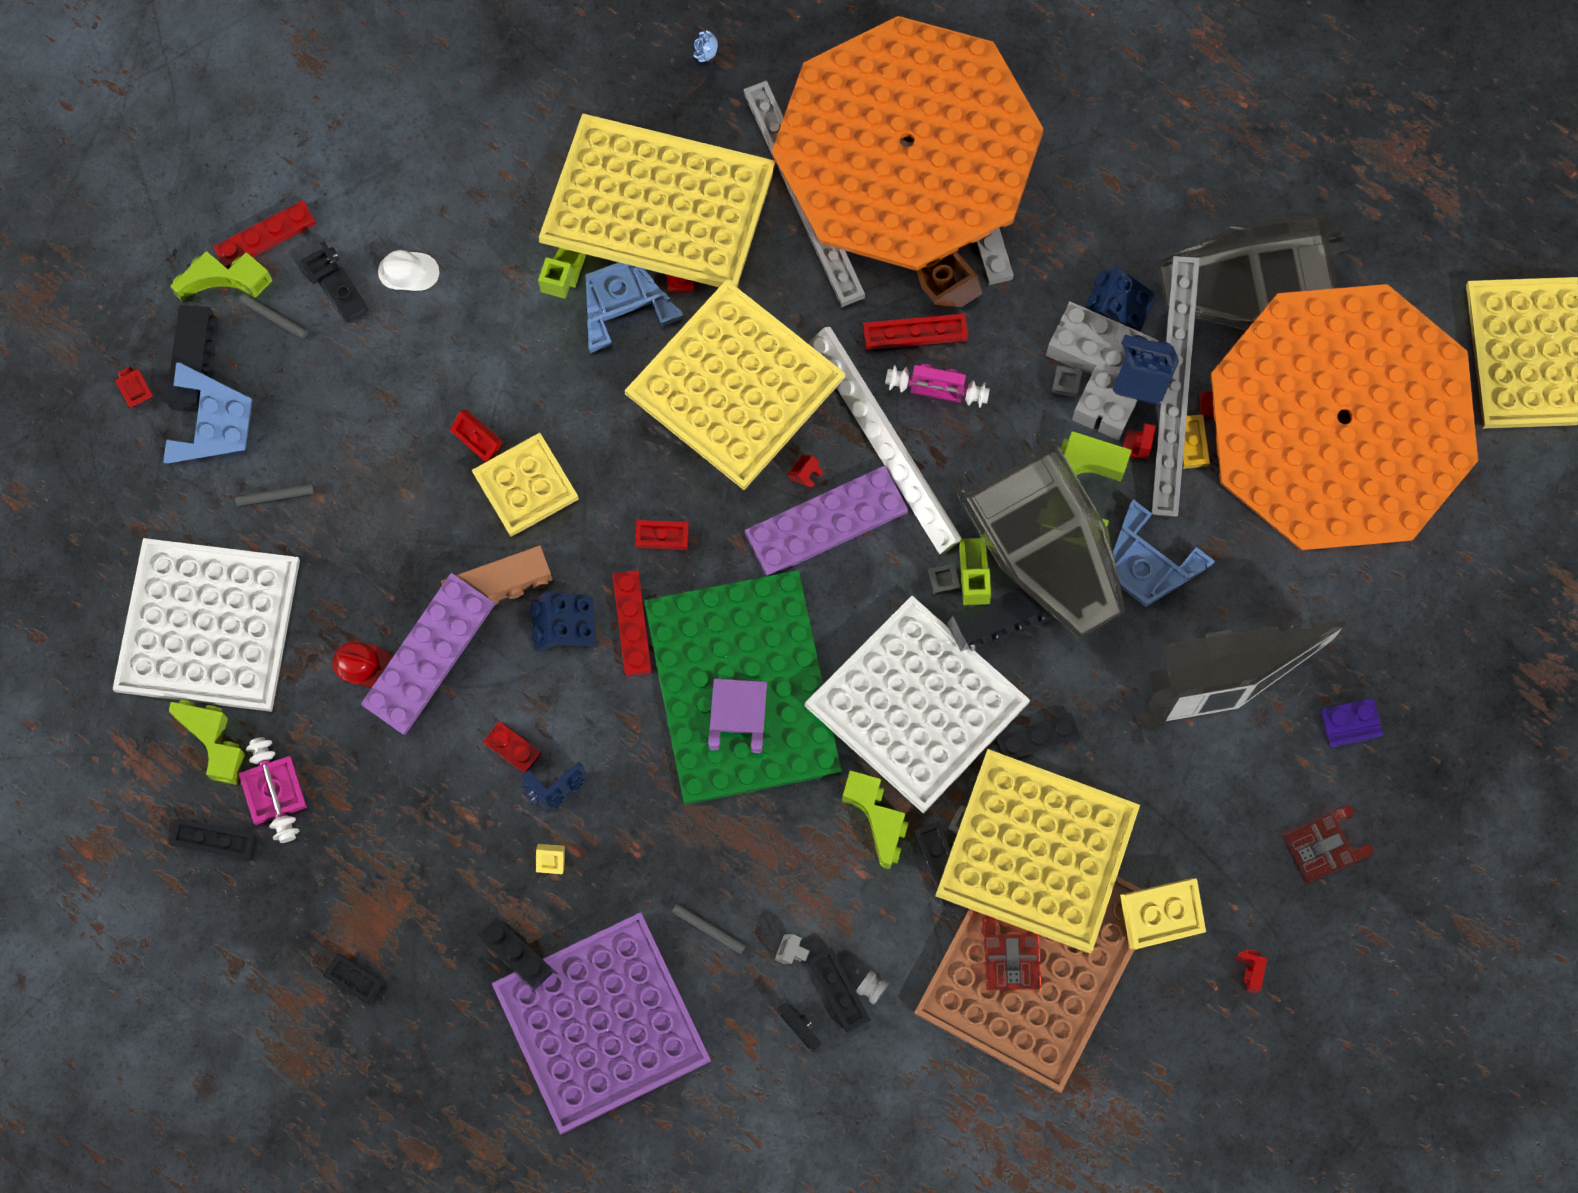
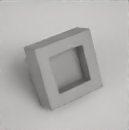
[775,934,809,964]

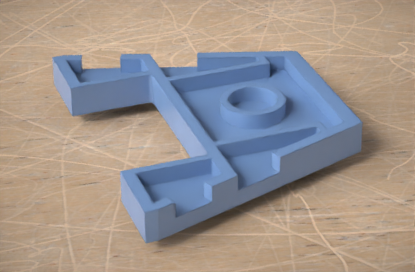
[586,262,684,353]
[163,362,253,463]
[1106,499,1215,607]

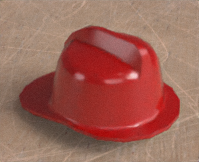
[332,641,393,688]

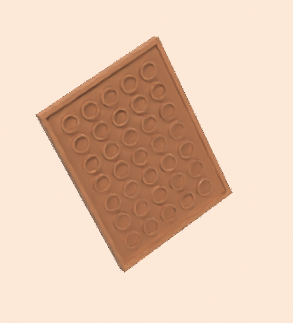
[914,876,1142,1094]

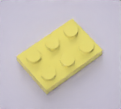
[1120,878,1206,949]

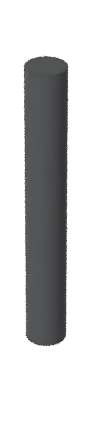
[239,294,308,339]
[235,483,315,506]
[672,903,747,954]

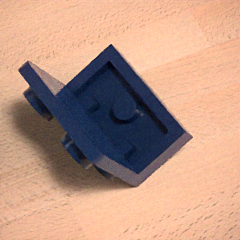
[1086,268,1155,332]
[1113,335,1179,405]
[530,592,596,652]
[521,762,586,812]

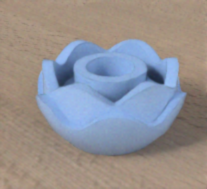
[693,30,718,62]

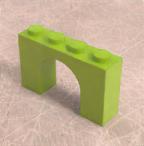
[1036,431,1132,549]

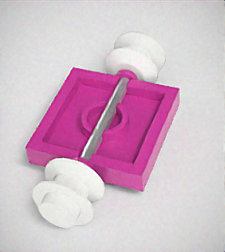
[885,364,990,408]
[239,737,307,843]

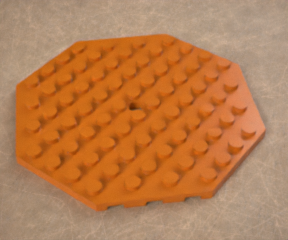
[772,16,1043,271]
[1210,284,1478,551]

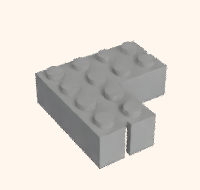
[1046,301,1159,441]

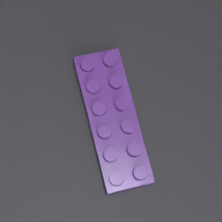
[745,465,908,576]
[361,573,496,735]

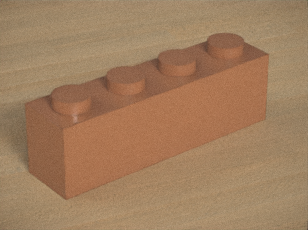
[441,546,553,606]

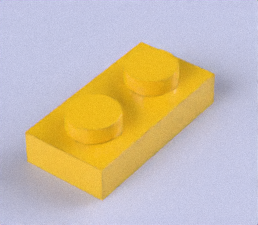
[1182,415,1210,469]

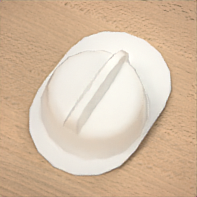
[378,250,439,291]

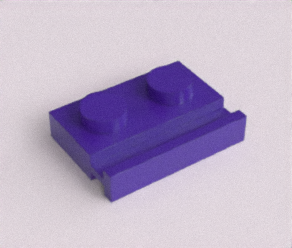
[1320,698,1384,748]

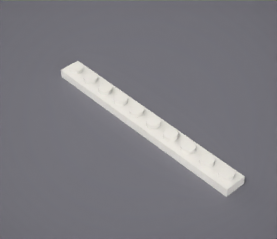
[809,327,962,555]

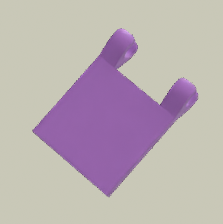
[708,679,767,753]

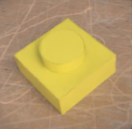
[536,844,565,874]

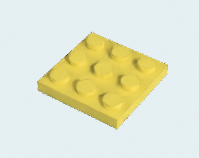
[472,433,579,537]

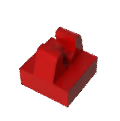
[787,455,823,487]

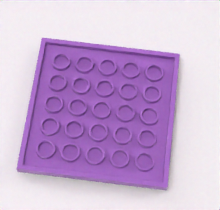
[492,912,711,1135]

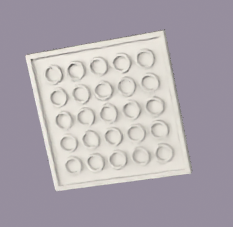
[113,538,300,712]
[805,596,1030,813]

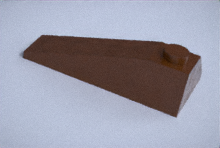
[916,251,982,307]

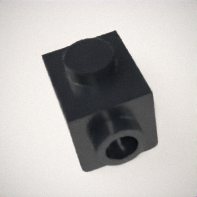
[299,241,340,284]

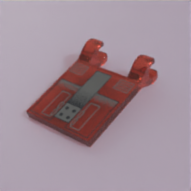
[1283,805,1374,884]
[982,915,1041,990]

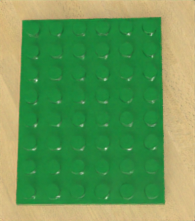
[644,570,842,805]

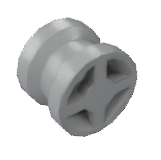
[856,970,889,1005]

